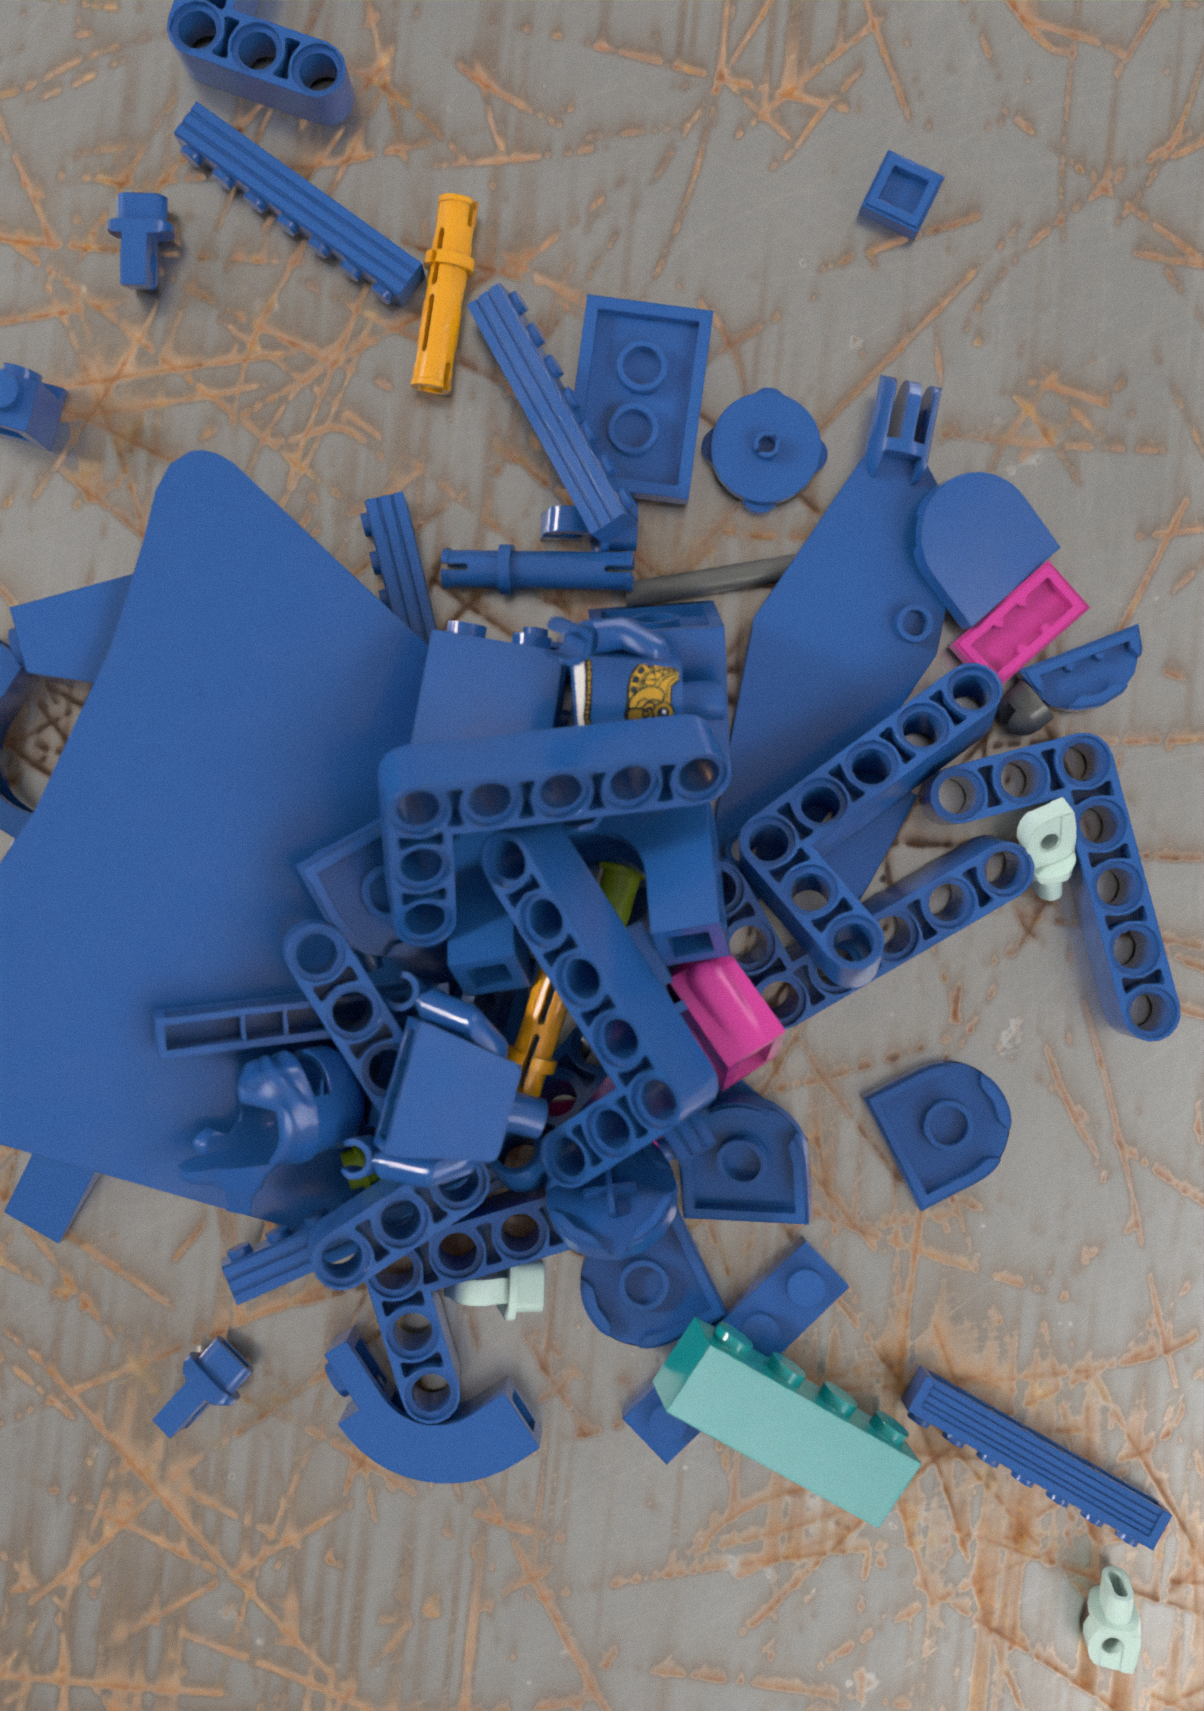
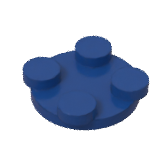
[701,387,828,516]

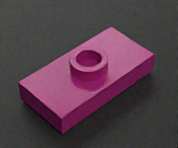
[949,560,1090,685]

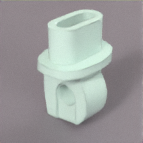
[1016,797,1076,901]
[444,1261,545,1321]
[1083,1566,1142,1674]

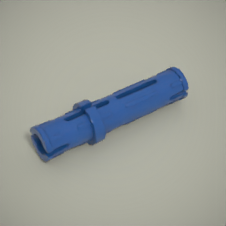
[441,544,635,595]

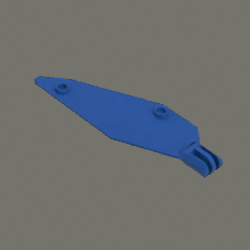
[715,375,946,900]

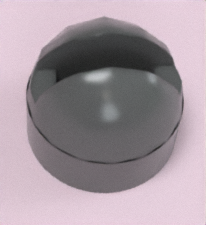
[998,679,1055,736]

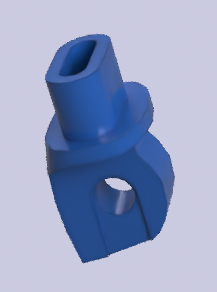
[107,192,175,290]
[540,501,638,552]
[152,1336,254,1439]

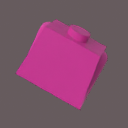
[667,953,786,1092]

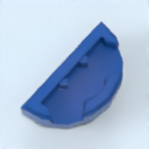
[1015,624,1143,712]

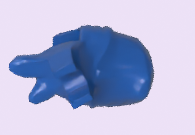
[178,1045,366,1216]

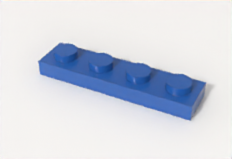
[622,1236,850,1465]

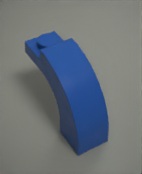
[324,1324,542,1484]

